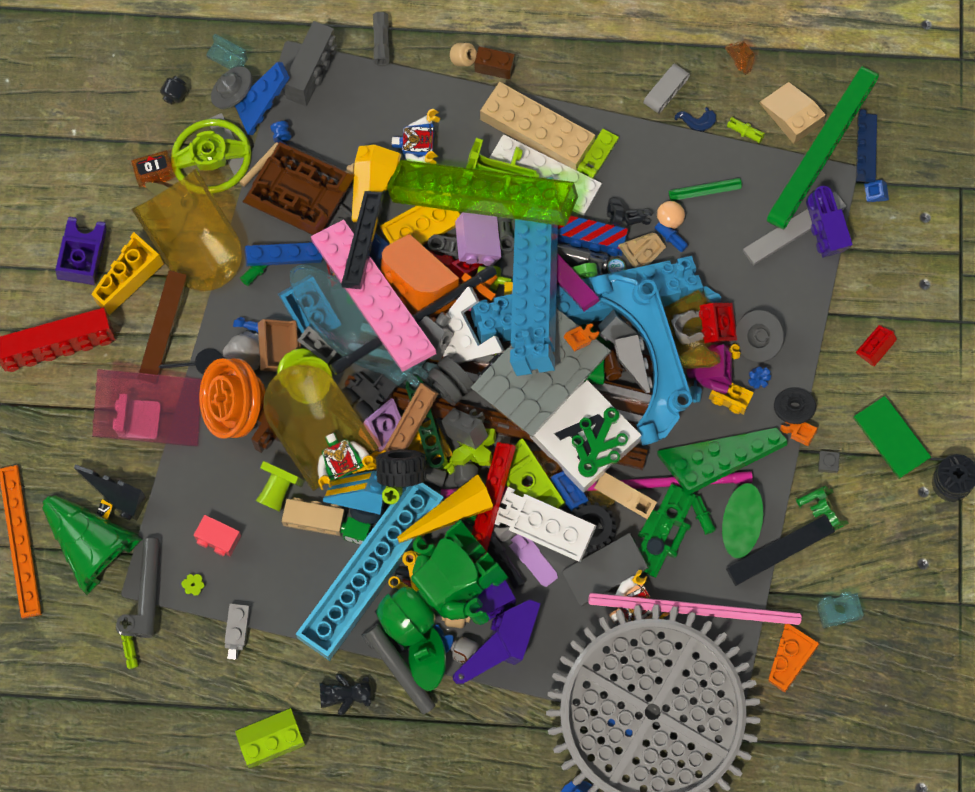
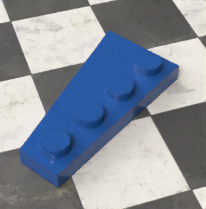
[235,62,289,135]

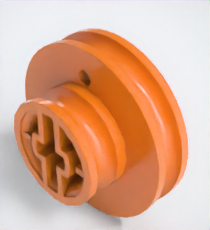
[199,358,266,438]

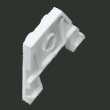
[443,287,505,364]

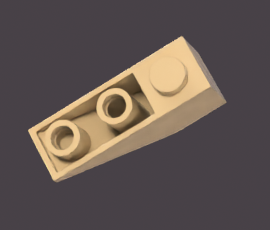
[594,472,657,519]

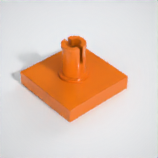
[461,273,498,303]

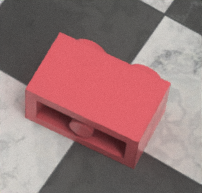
[194,515,241,556]

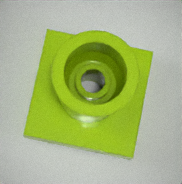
[255,461,305,512]

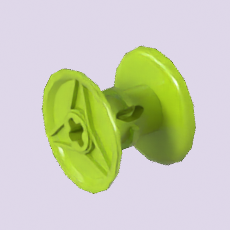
[277,348,333,404]

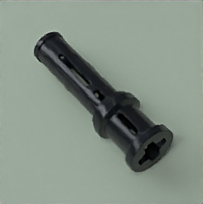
[488,532,525,589]

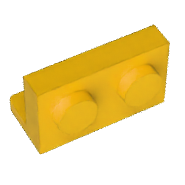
[709,383,754,415]

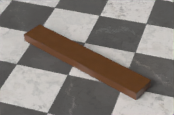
[137,270,188,384]

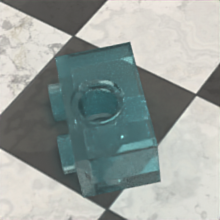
[817,592,864,628]

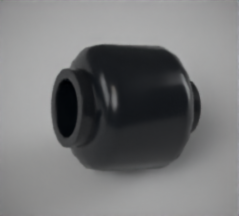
[160,76,187,105]

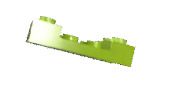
[491,438,566,509]

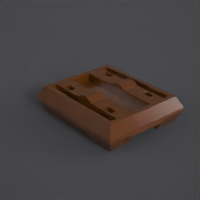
[242,141,355,235]

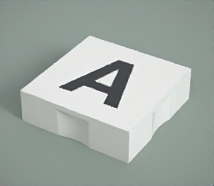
[530,380,641,493]

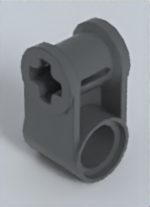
[428,235,459,261]

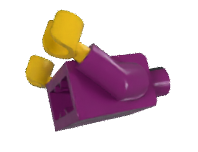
[687,344,741,400]

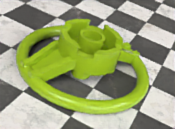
[171,119,251,194]

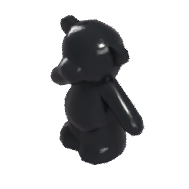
[319,673,373,716]

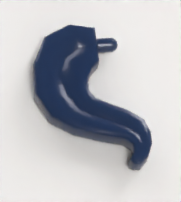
[674,107,716,132]

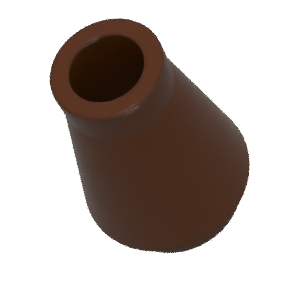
[604,350,623,380]

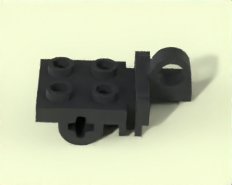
[330,370,400,433]

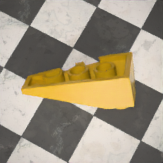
[352,145,401,222]

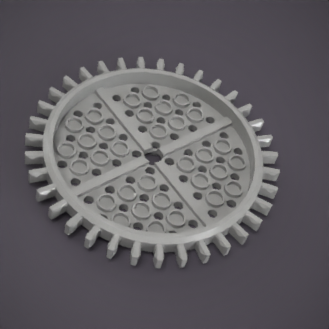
[546,604,760,792]

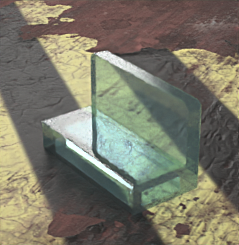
[206,34,248,69]

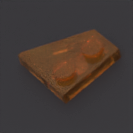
[725,41,755,75]

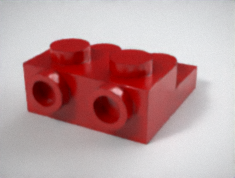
[699,303,737,343]

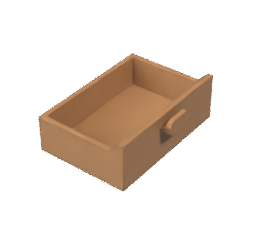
[258,319,301,372]

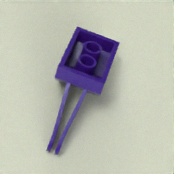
[453,600,541,685]

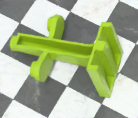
[461,138,540,195]

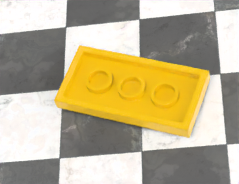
[380,190,460,246]

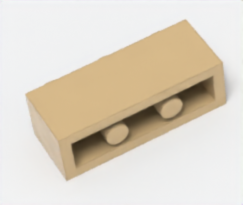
[282,498,345,536]

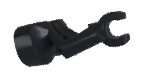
[607,198,653,226]

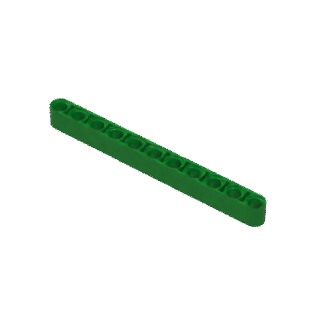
[767,66,879,230]

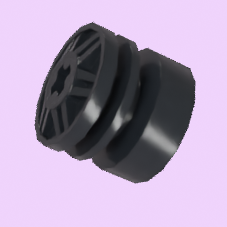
[932,454,975,502]

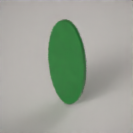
[722,483,763,558]
[409,627,446,691]

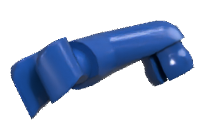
[233,317,258,333]

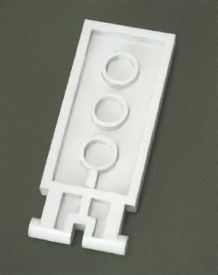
[495,487,596,562]

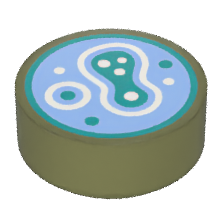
[607,258,626,274]

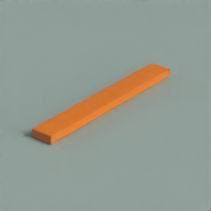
[0,465,42,619]

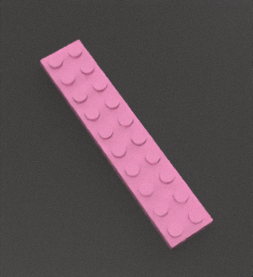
[311,220,436,372]

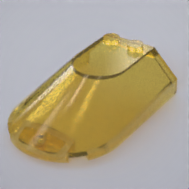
[132,169,242,291]
[263,365,379,491]

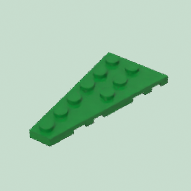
[657,428,787,495]

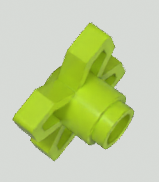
[452,428,496,466]

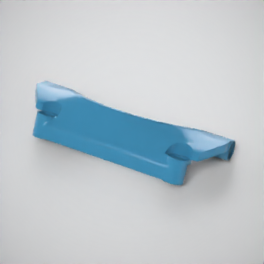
[591,274,692,445]

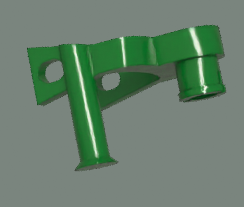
[796,485,849,530]

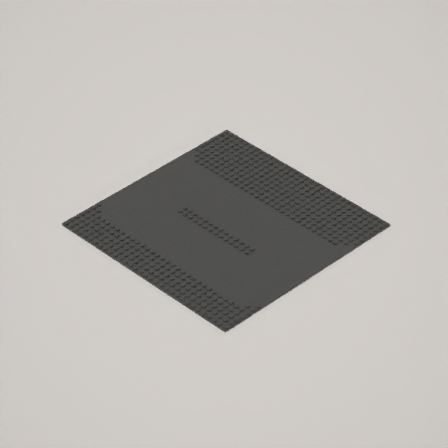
[121,41,856,741]

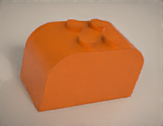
[380,234,459,317]

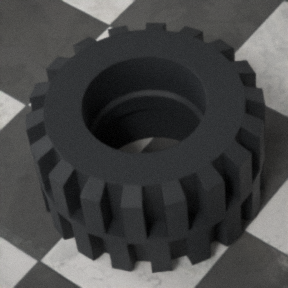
[376,449,426,487]
[571,502,616,555]

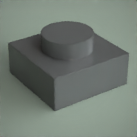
[818,451,840,473]

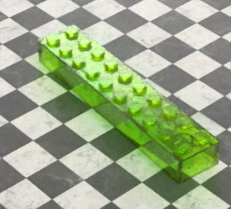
[387,160,578,226]

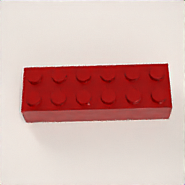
[0,307,116,372]

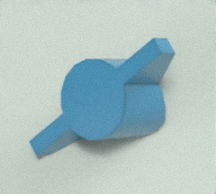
[703,286,721,304]
[689,380,702,403]

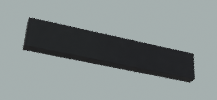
[341,191,384,289]
[726,515,835,586]

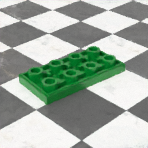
[853,396,931,479]

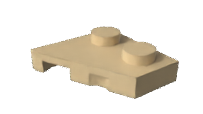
[618,233,666,268]

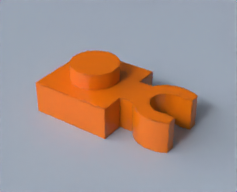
[563,324,599,351]
[780,422,817,446]

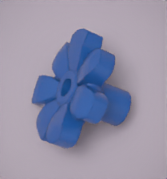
[748,367,771,389]

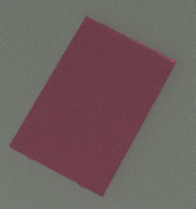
[92,369,202,447]

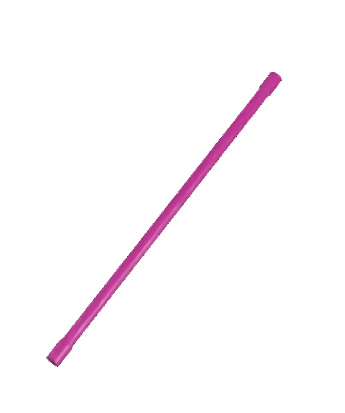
[441,471,753,500]

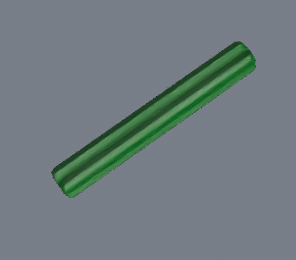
[668,178,742,201]

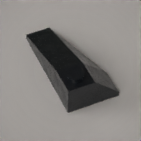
[74,464,147,521]

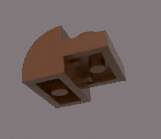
[251,403,282,453]

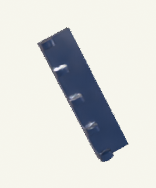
[856,110,877,182]

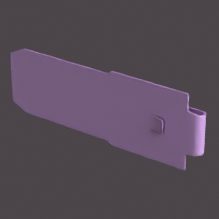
[509,534,558,587]

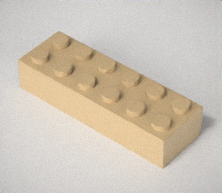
[480,82,595,171]

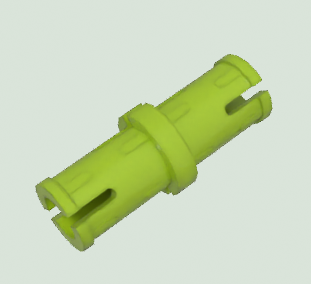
[727,117,765,144]

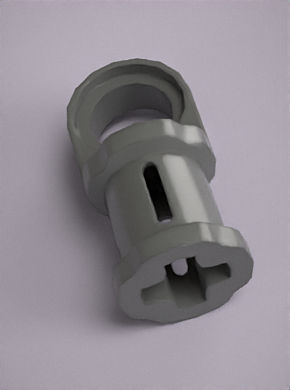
[497,217,514,254]

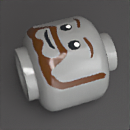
[451,637,480,664]

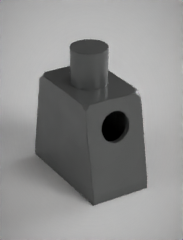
[418,311,453,361]

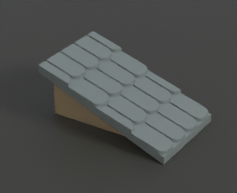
[471,308,611,437]

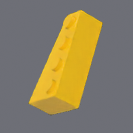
[91,232,164,315]

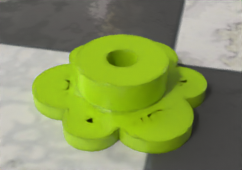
[181,574,204,596]

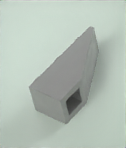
[614,335,653,393]

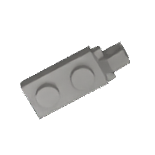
[224,603,250,660]

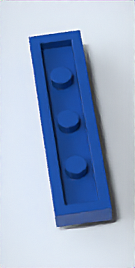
[244,243,322,266]

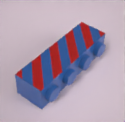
[558,213,628,256]

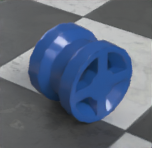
[270,121,291,142]

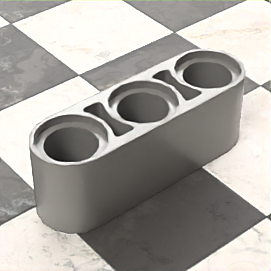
[643,63,690,114]

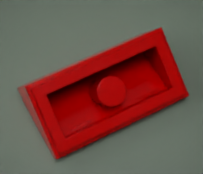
[856,325,897,366]

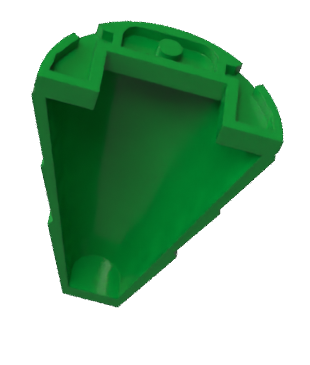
[42,495,143,595]

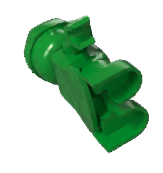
[376,520,509,646]

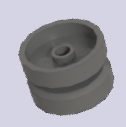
[425,356,474,406]

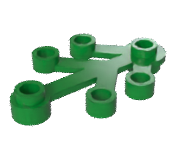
[572,407,628,478]

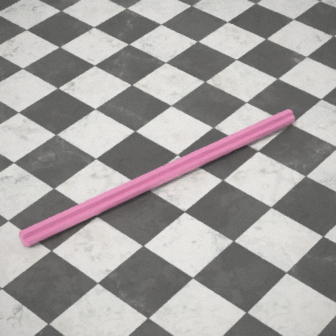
[588,593,802,625]

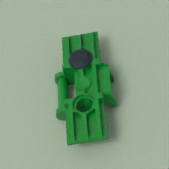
[638,483,696,578]

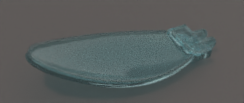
[290,265,428,387]

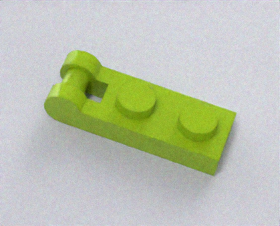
[577,129,619,179]

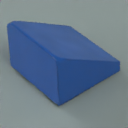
[864,179,889,202]

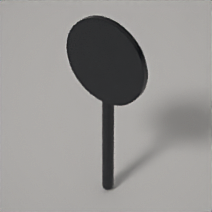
[159,348,223,375]

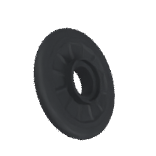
[774,388,816,424]

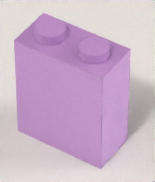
[455,212,501,266]

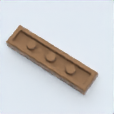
[384,383,438,451]

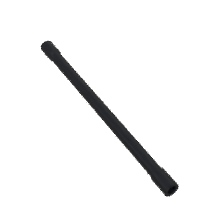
[330,265,497,375]

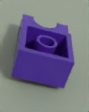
[806,186,853,258]
[55,217,107,285]

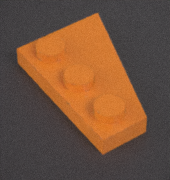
[768,624,819,693]

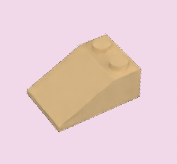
[760,82,825,144]

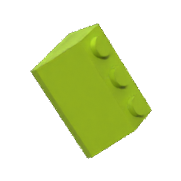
[235,708,306,769]

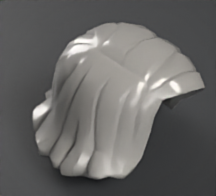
[223,331,260,371]

